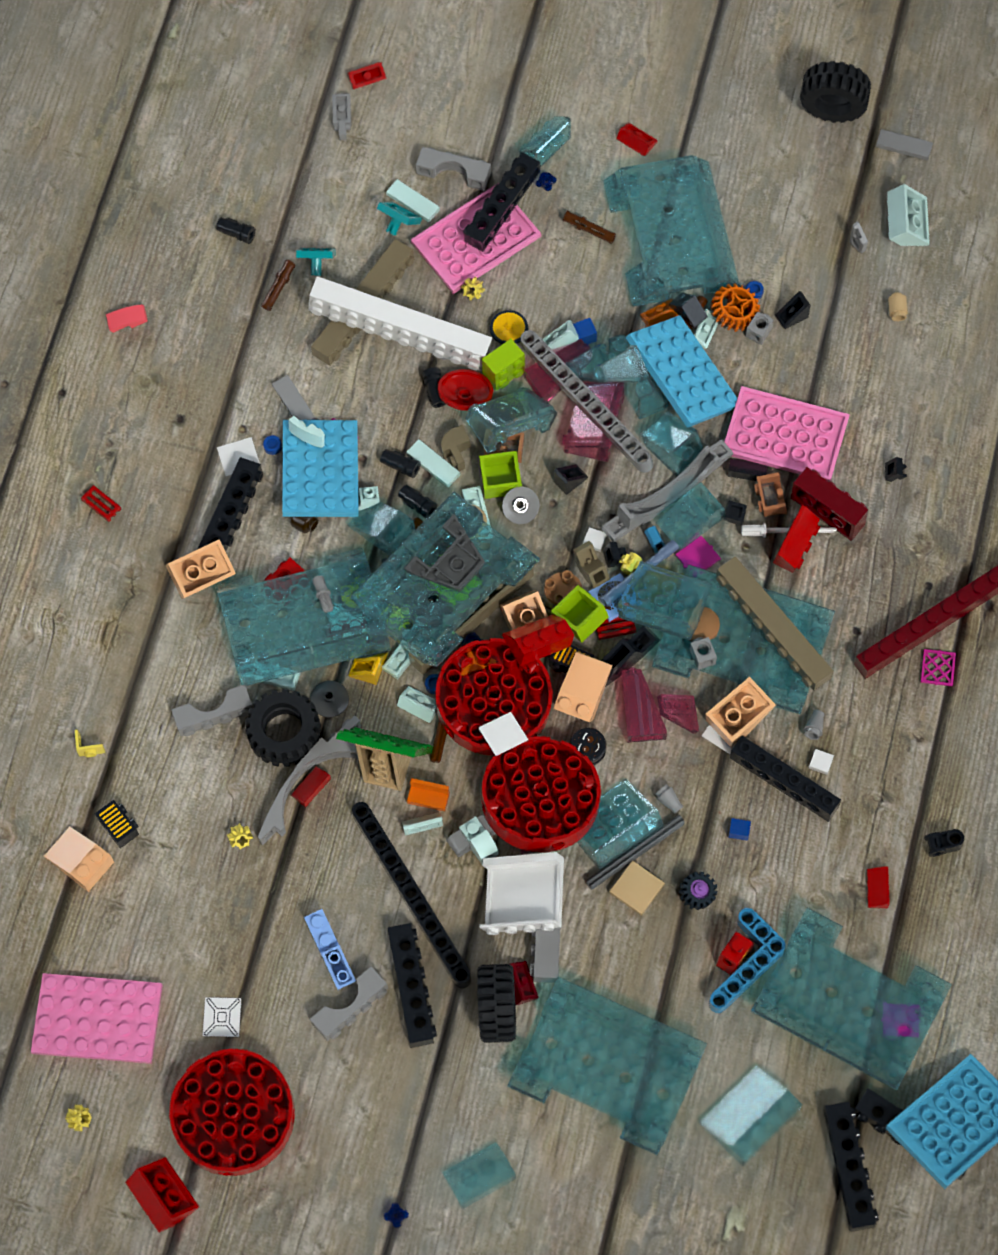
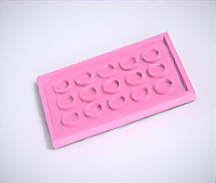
[411,183,541,294]
[725,386,850,481]
[31,973,163,1064]

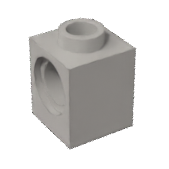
[746,312,774,345]
[689,637,717,670]

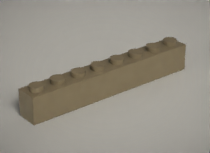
[311,239,415,366]
[408,554,534,675]
[716,556,834,691]

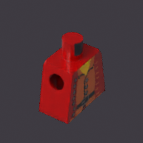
[716,931,754,976]

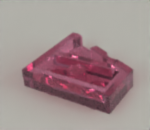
[657,694,699,734]

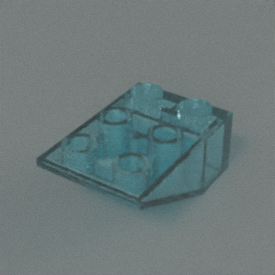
[656,482,725,550]
[347,501,415,557]

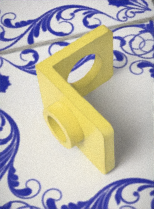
[75,729,105,757]

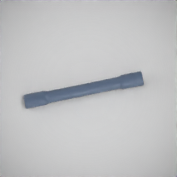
[600,540,679,607]

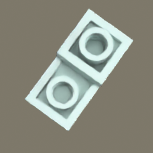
[289,416,325,448]
[358,486,379,510]

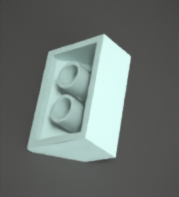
[887,184,929,246]

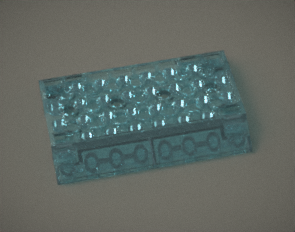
[603,155,740,307]
[351,492,540,667]
[215,548,391,686]
[652,564,835,715]
[751,907,952,1091]
[507,977,707,1156]

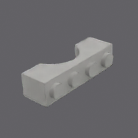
[416,147,491,191]
[171,684,253,736]
[310,966,388,1041]

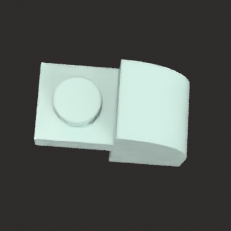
[459,816,498,865]

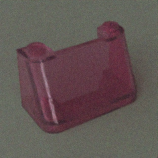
[562,382,625,462]

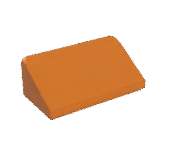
[640,298,679,327]

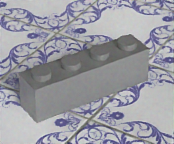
[530,928,560,983]

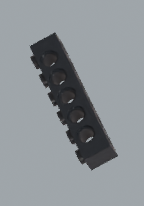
[463,152,541,252]
[197,457,264,554]
[730,736,841,822]
[387,923,437,1048]
[855,1088,967,1180]
[823,1101,879,1232]

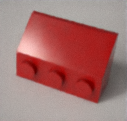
[773,505,821,573]
[502,614,574,666]
[125,1157,199,1233]

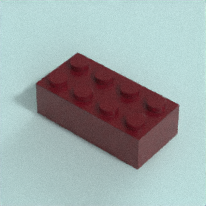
[791,467,868,541]

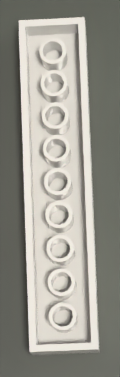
[308,276,492,371]

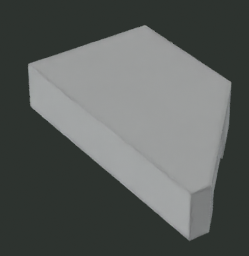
[849,221,868,254]

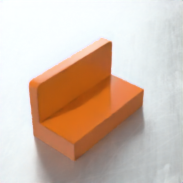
[407,778,450,812]

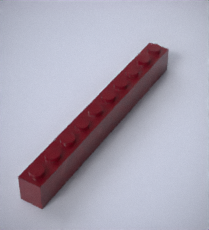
[854,565,998,679]

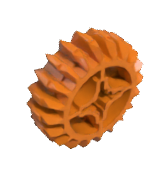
[710,283,760,332]

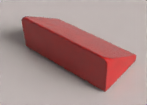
[347,62,387,90]
[617,123,658,156]
[291,766,331,808]
[867,866,889,908]

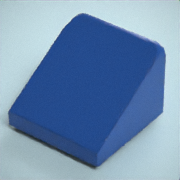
[728,818,751,841]

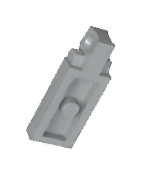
[332,93,351,140]

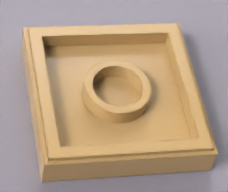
[609,861,665,916]

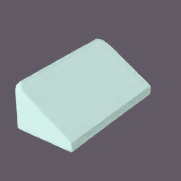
[691,308,719,349]
[542,320,579,355]
[397,686,437,723]
[402,812,443,835]

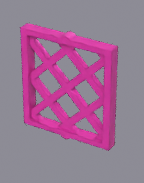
[921,649,956,687]

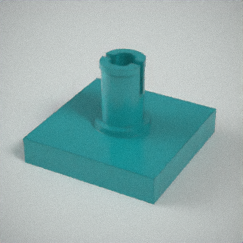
[377,202,423,236]
[296,248,336,275]

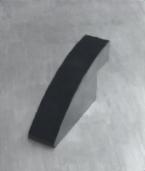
[601,626,660,687]

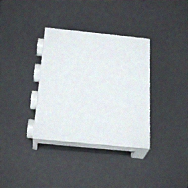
[480,852,564,935]

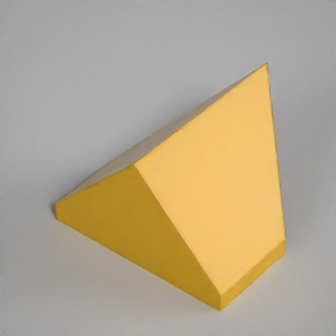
[348,651,389,685]

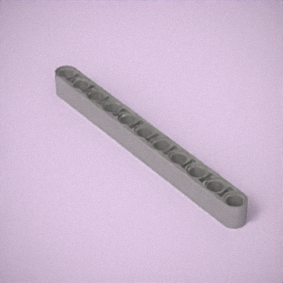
[521,330,653,473]

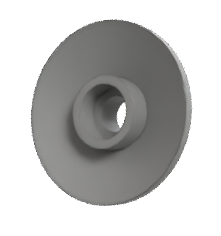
[502,487,539,524]

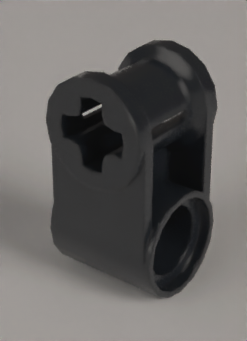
[924,829,964,857]

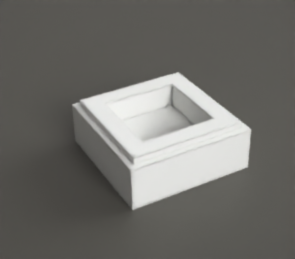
[583,527,607,552]
[809,749,834,775]

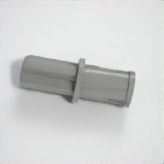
[312,576,334,613]

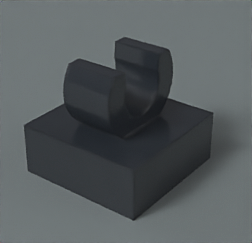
[885,457,907,482]
[724,500,747,525]
[603,542,627,568]

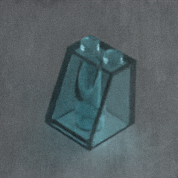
[641,411,703,476]

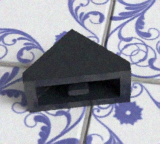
[775,291,811,329]
[669,293,708,329]
[554,464,588,495]

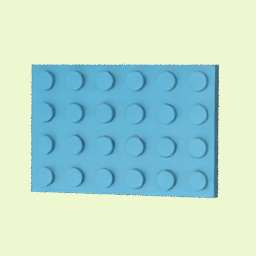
[626,315,738,428]
[282,420,359,517]
[886,1054,998,1189]

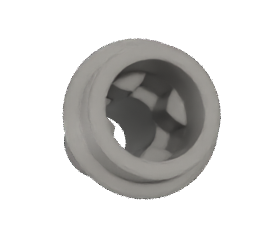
[804,710,824,740]
[655,784,683,814]

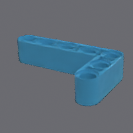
[709,908,785,1013]

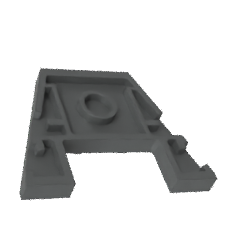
[404,514,485,592]

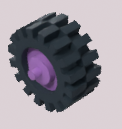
[679,872,718,910]

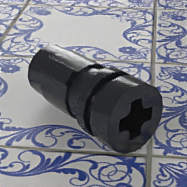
[216,217,256,244]
[422,367,446,408]
[380,449,421,478]
[398,485,438,519]

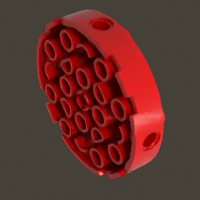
[435,638,552,756]
[481,736,601,853]
[169,1049,295,1176]

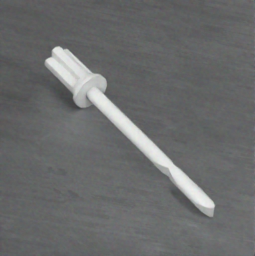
[741,523,837,538]

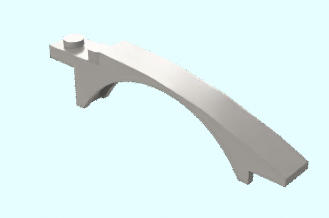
[602,439,733,542]
[258,715,361,846]

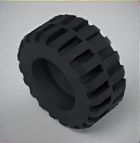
[800,61,871,123]
[245,689,321,767]
[477,964,516,1043]

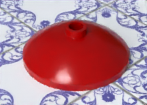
[438,369,493,411]

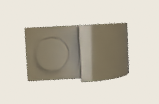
[441,425,471,471]
[573,541,610,588]

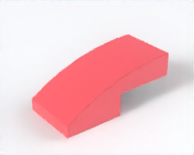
[106,304,148,333]

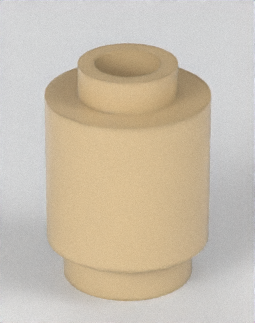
[888,293,908,321]

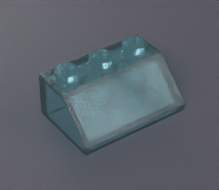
[519,116,571,167]
[442,1143,516,1209]

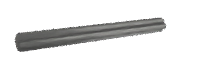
[586,815,685,890]

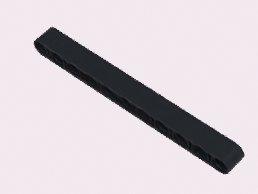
[352,802,471,988]

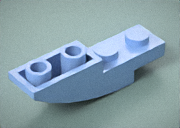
[304,909,356,990]

